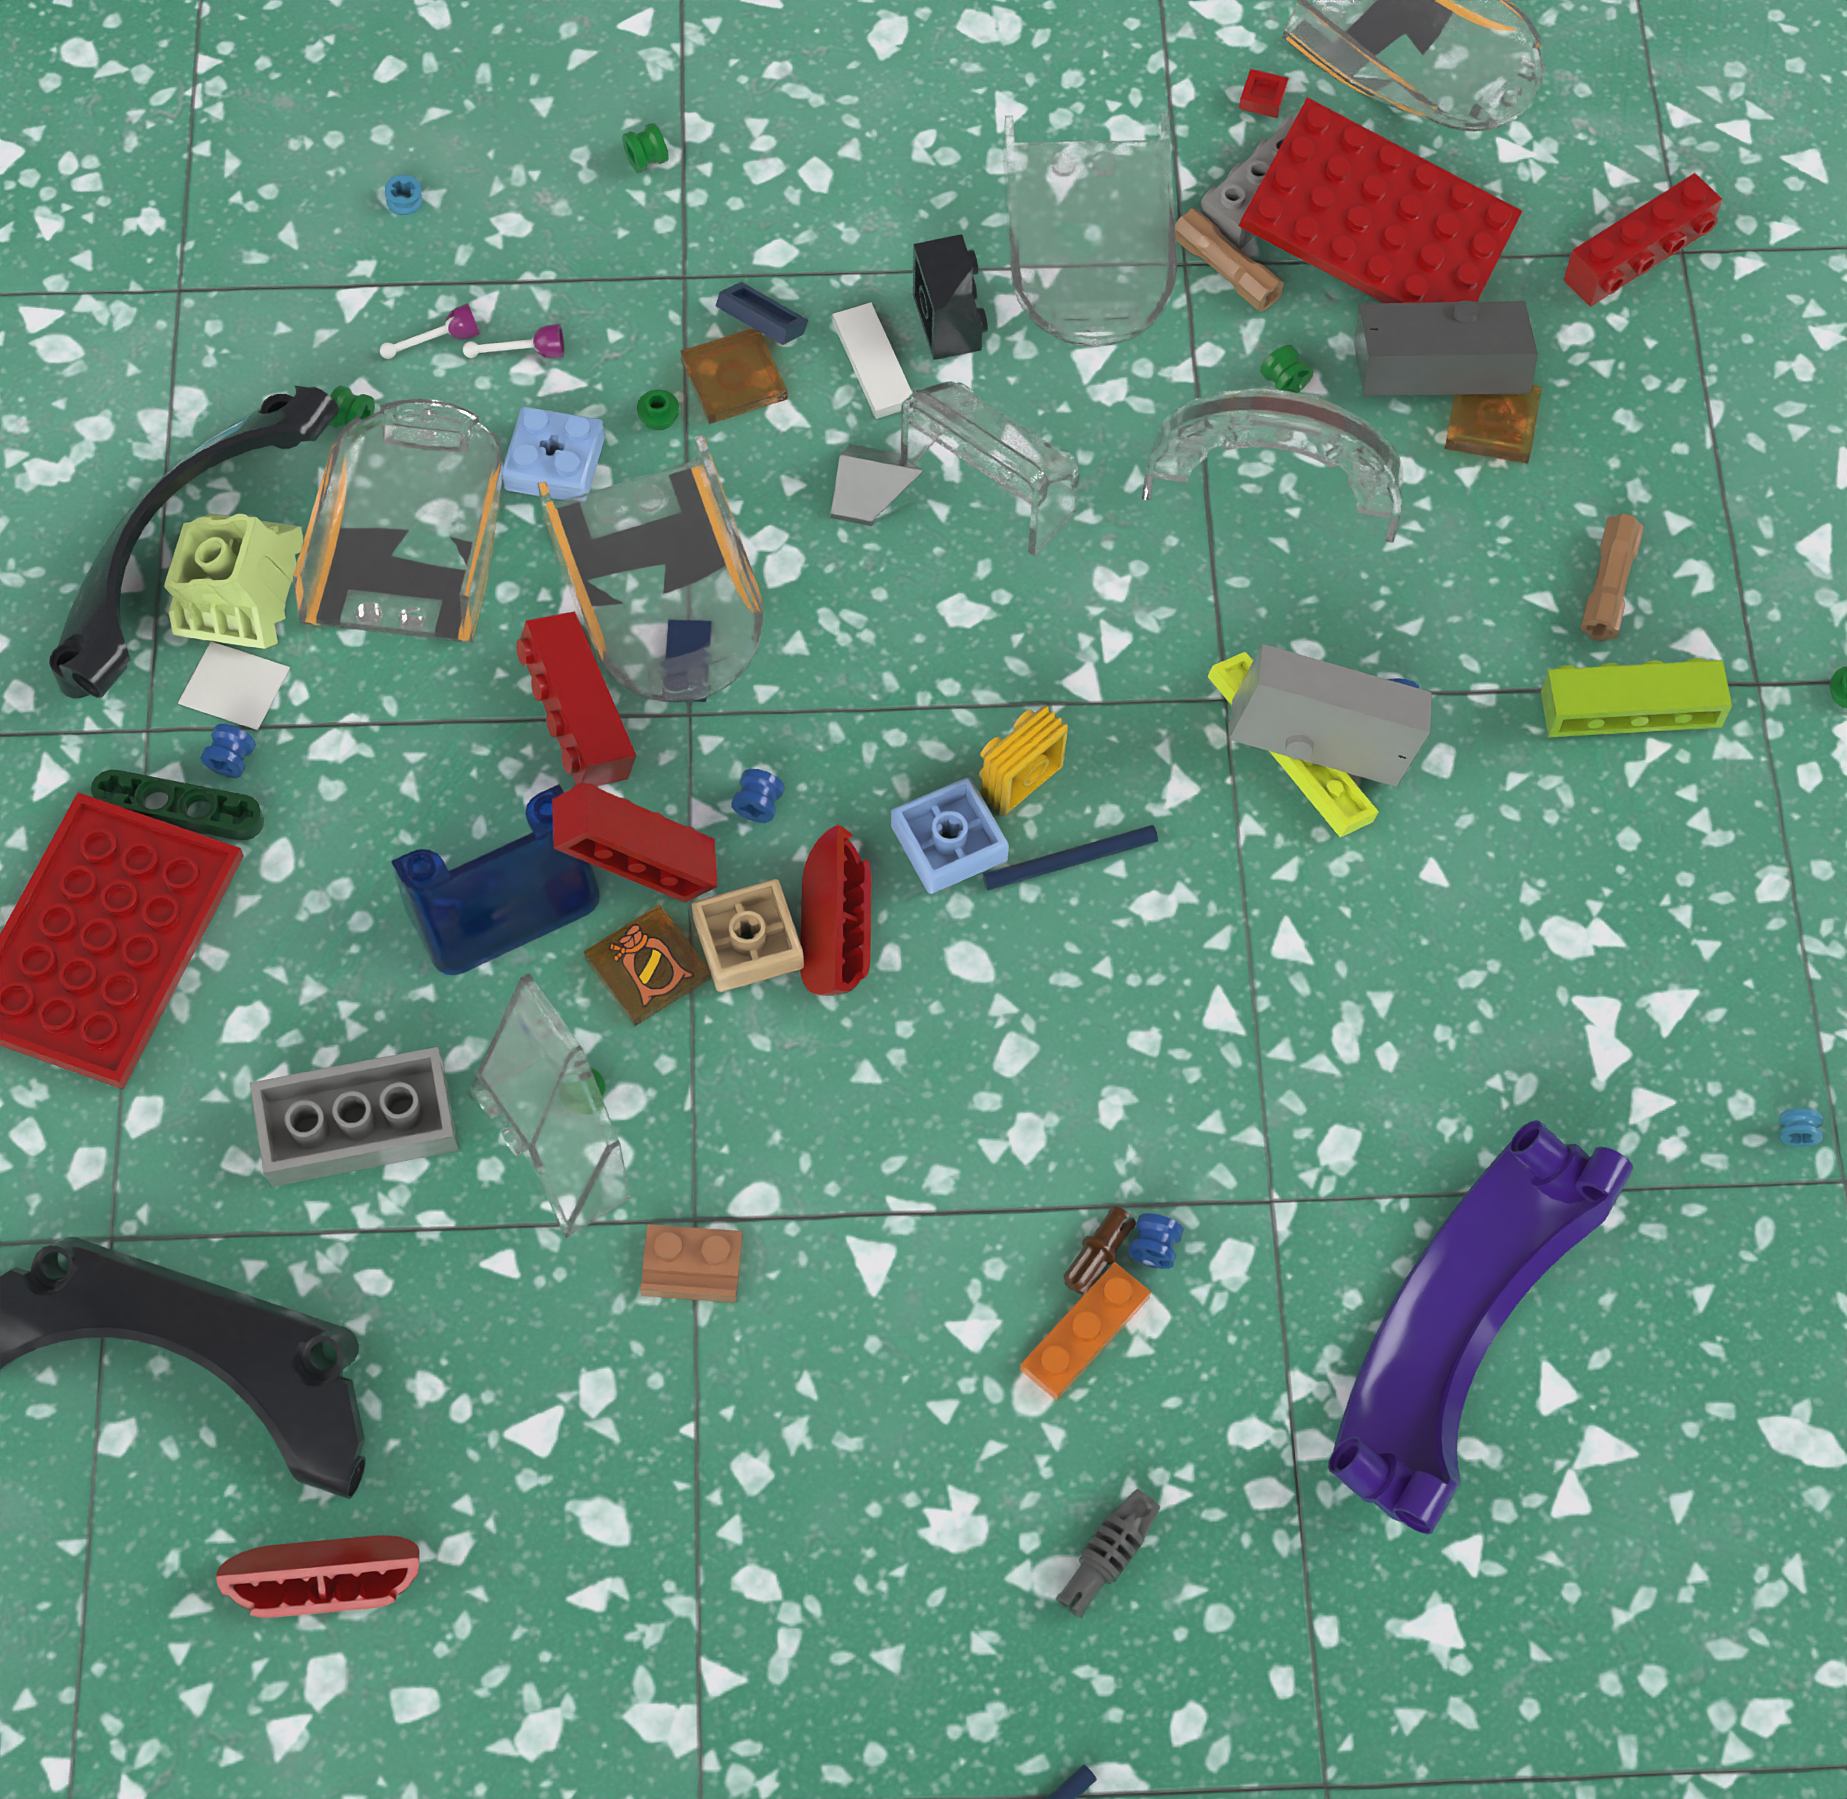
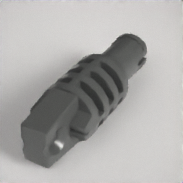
[1056,1489,1160,1618]

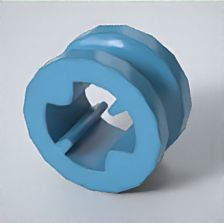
[385,175,423,215]
[1780,1108,1823,1147]

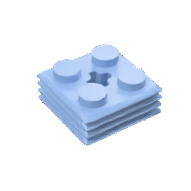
[502,407,605,503]
[891,777,1009,894]

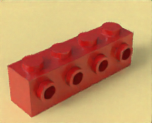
[1563,173,1723,307]
[516,611,636,786]
[552,782,718,903]

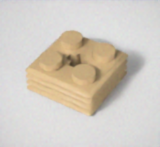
[691,879,804,992]

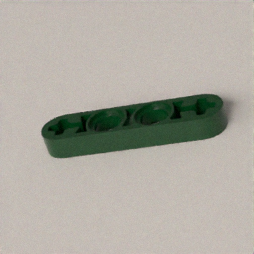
[91,770,264,840]

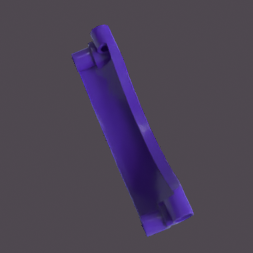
[1328,1120,1634,1535]

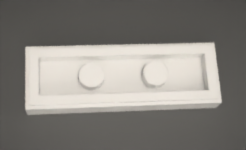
[833,302,915,419]

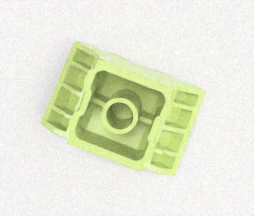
[164,513,306,649]

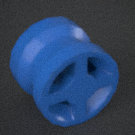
[200,724,256,778]
[731,769,784,823]
[1128,1213,1184,1269]

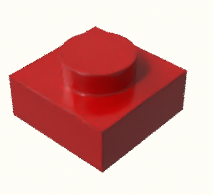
[1239,69,1289,118]

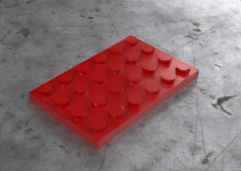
[1238,97,1522,303]
[0,792,244,1090]

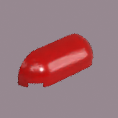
[800,824,871,996]
[216,1535,420,1618]

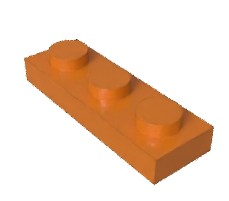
[1020,1262,1151,1401]

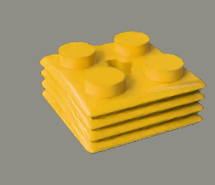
[979,706,1068,816]

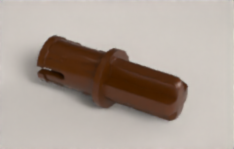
[1064,1206,1136,1294]

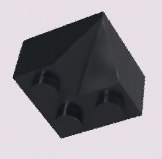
[913,234,988,360]

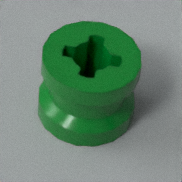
[622,123,669,173]
[1260,345,1313,398]
[329,385,375,436]

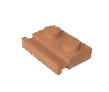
[640,1224,743,1303]

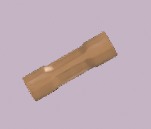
[1172,208,1284,312]
[1580,513,1644,642]

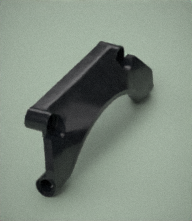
[0,1237,366,1499]

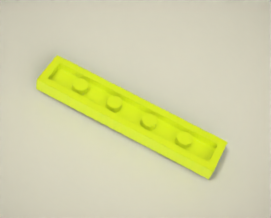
[1207,652,1379,838]

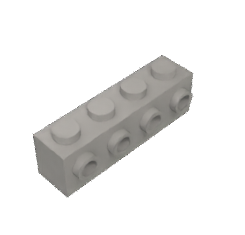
[1201,112,1299,250]

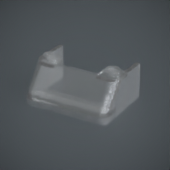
[901,381,1079,556]

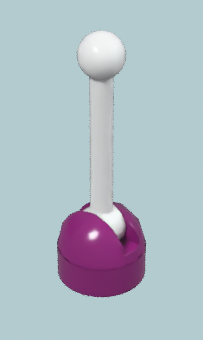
[380,303,480,359]
[463,324,565,358]

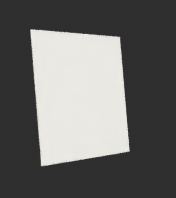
[178,641,290,730]

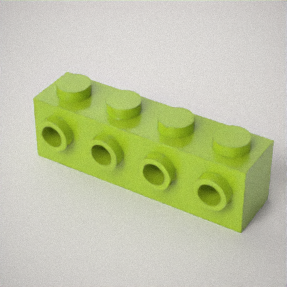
[1540,658,1732,737]

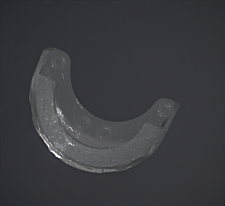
[1142,386,1404,543]

